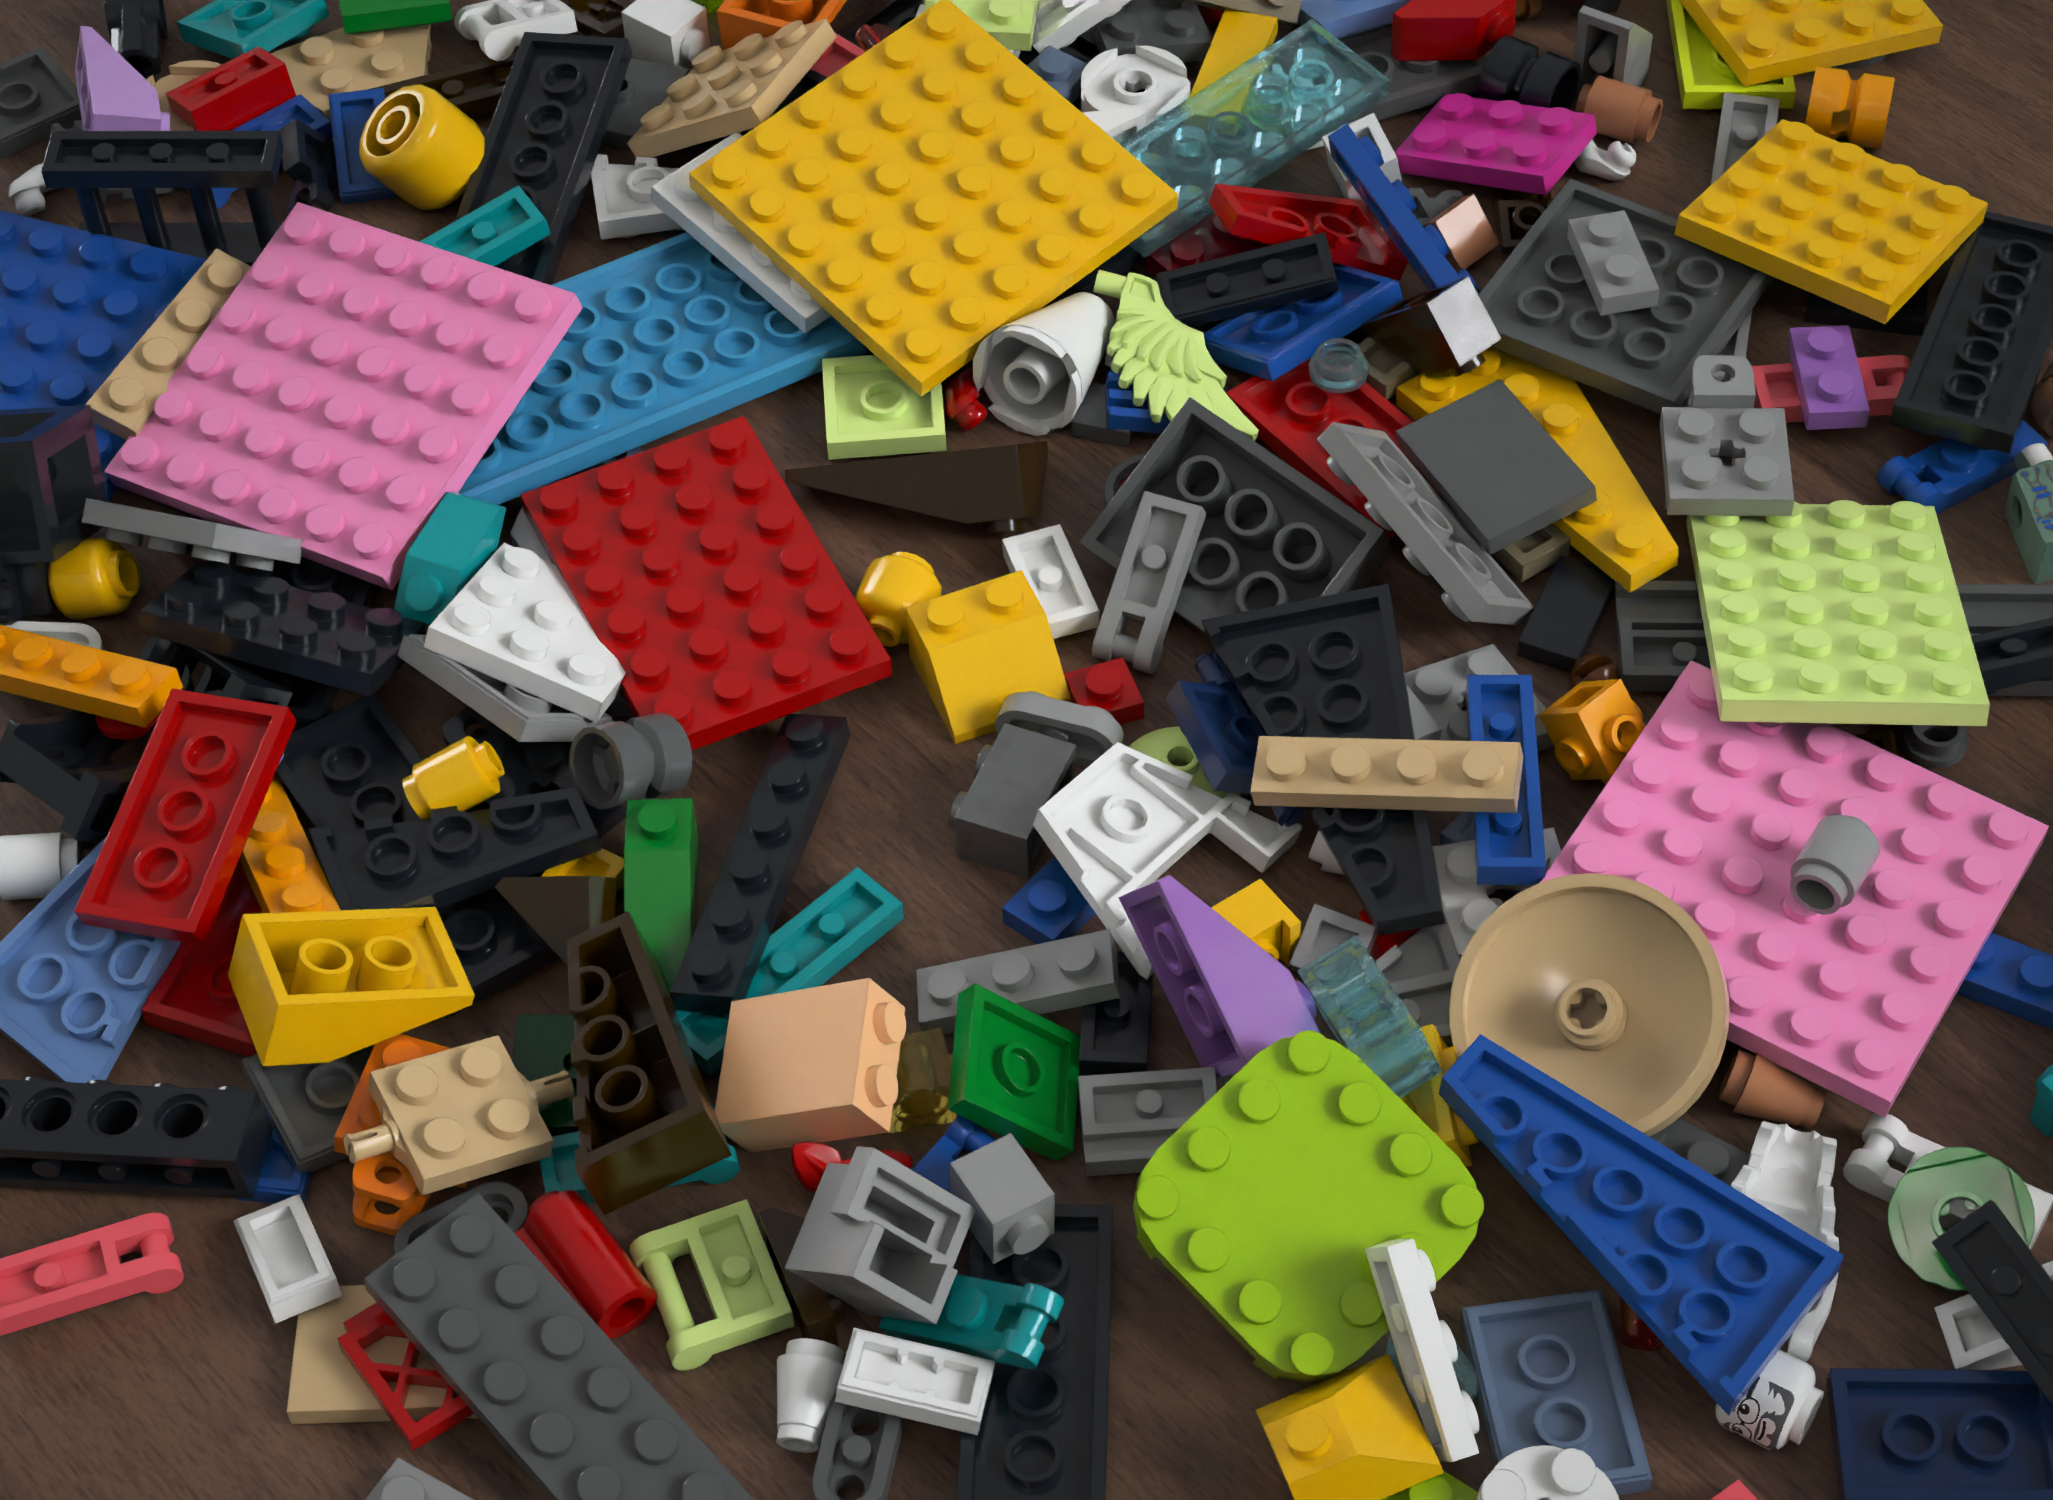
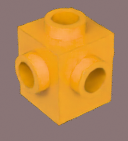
[1538,679,1646,784]

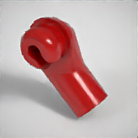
[944,363,988,431]

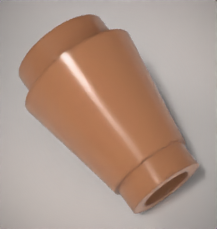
[1717,1049,1827,1130]

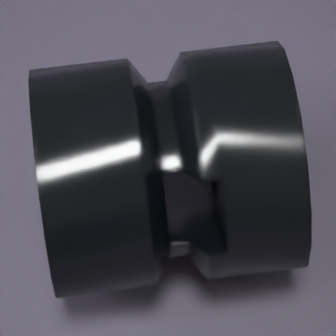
[1477,34,1581,109]

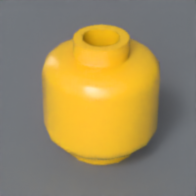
[47,537,140,621]
[854,552,942,647]

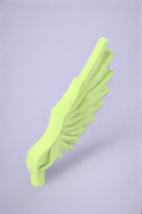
[1093,270,1259,441]

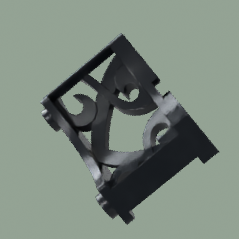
[0,636,293,842]

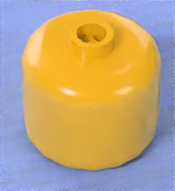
[359,84,485,211]

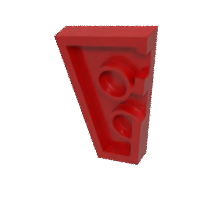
[1208,183,1409,281]

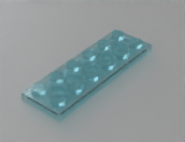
[1119,19,1390,257]

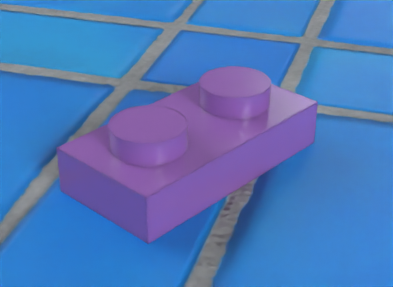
[1787,325,1870,430]

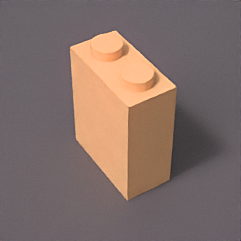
[715,978,906,1153]

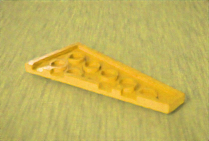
[1396,347,1678,593]

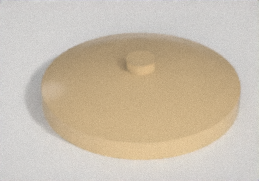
[1449,873,1730,1137]

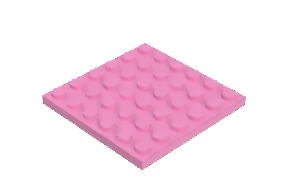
[104,202,583,591]
[1540,660,2049,1118]

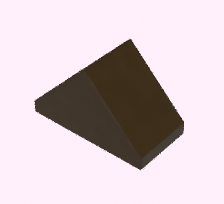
[495,876,617,966]

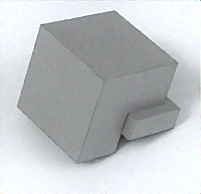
[785,1146,976,1324]

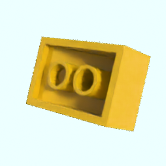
[228,907,475,1066]

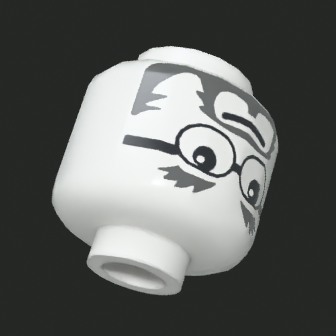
[1716,1349,1824,1451]

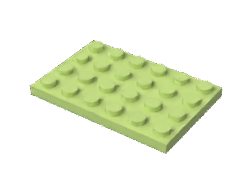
[1686,500,1990,726]

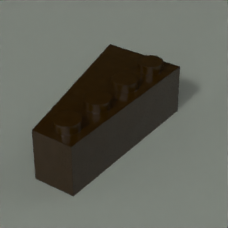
[567,911,732,1215]

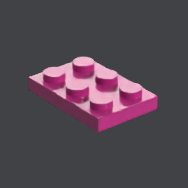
[1395,93,1597,195]

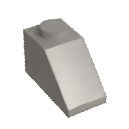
[1573,5,1653,100]

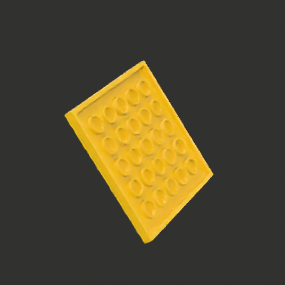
[689,0,1179,397]

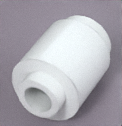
[0,832,84,900]

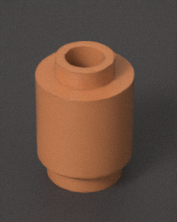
[1575,75,1663,144]

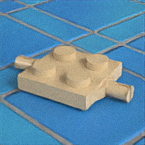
[344,1035,574,1196]

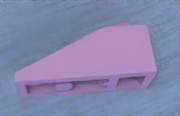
[75,26,170,131]

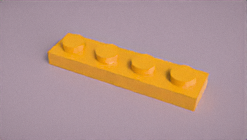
[0,625,183,728]
[239,774,341,913]

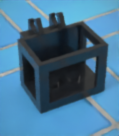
[0,405,108,626]

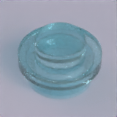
[1309,338,1369,393]

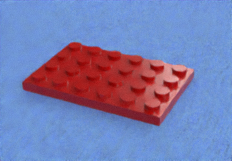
[521,416,892,751]

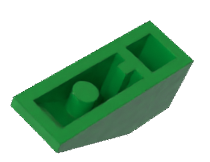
[624,798,700,1003]

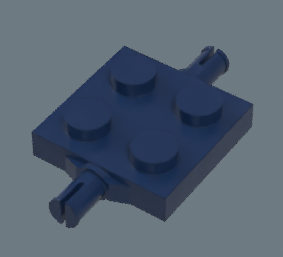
[1166,652,1304,827]

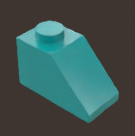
[394,492,506,625]

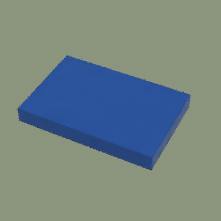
[1204,262,1403,382]

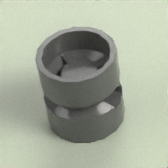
[569,712,693,810]

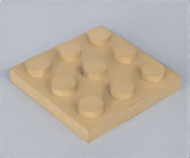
[627,19,837,158]

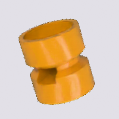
[1805,66,1895,150]

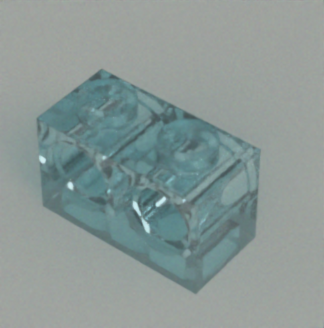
[1297,935,1443,1098]

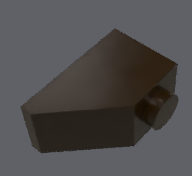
[1362,276,1501,377]

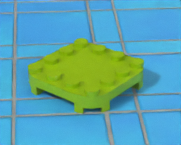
[1133,1030,1484,1383]

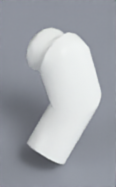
[9,163,58,216]

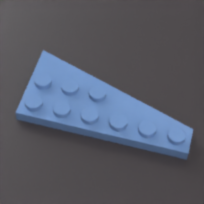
[0,754,284,1083]

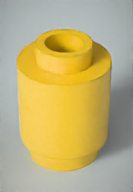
[402,736,505,819]

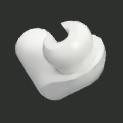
[1574,139,1637,182]

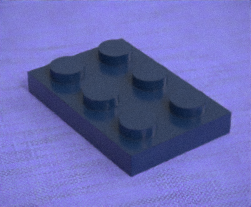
[1826,1368,2053,1500]

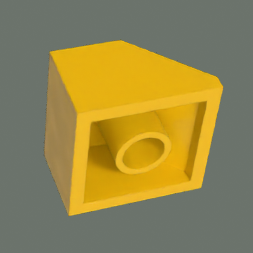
[906,570,1071,744]

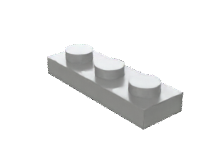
[916,929,1121,1038]

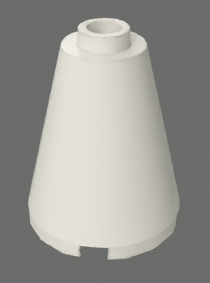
[973,292,1115,436]

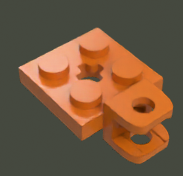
[334,1034,469,1236]

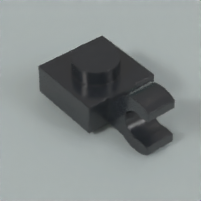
[280,118,339,213]

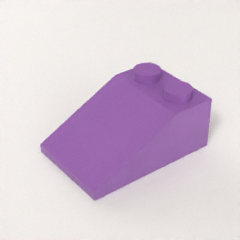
[1118,875,1320,1078]

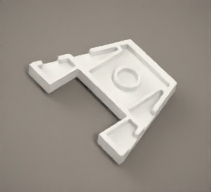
[1033,742,1303,980]

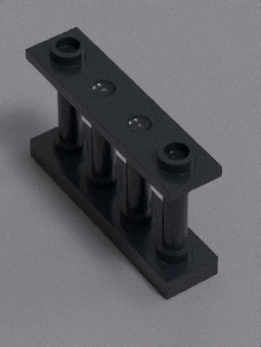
[41,131,284,266]

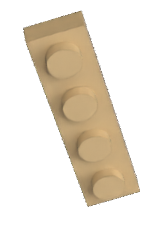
[85,248,251,440]
[1250,736,1523,813]

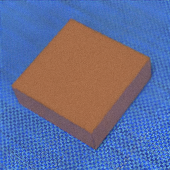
[1424,194,1500,273]

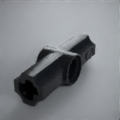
[104,0,168,79]

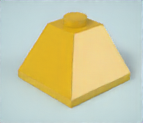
[1255,1353,1444,1500]

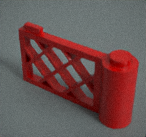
[337,1190,657,1451]

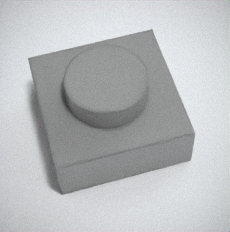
[1289,903,1378,989]

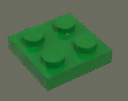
[947,983,1081,1162]

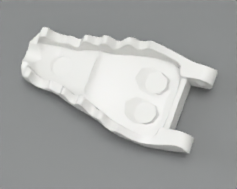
[1731,1121,1839,1362]

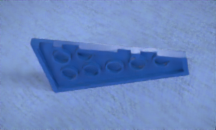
[1439,1034,1844,1416]

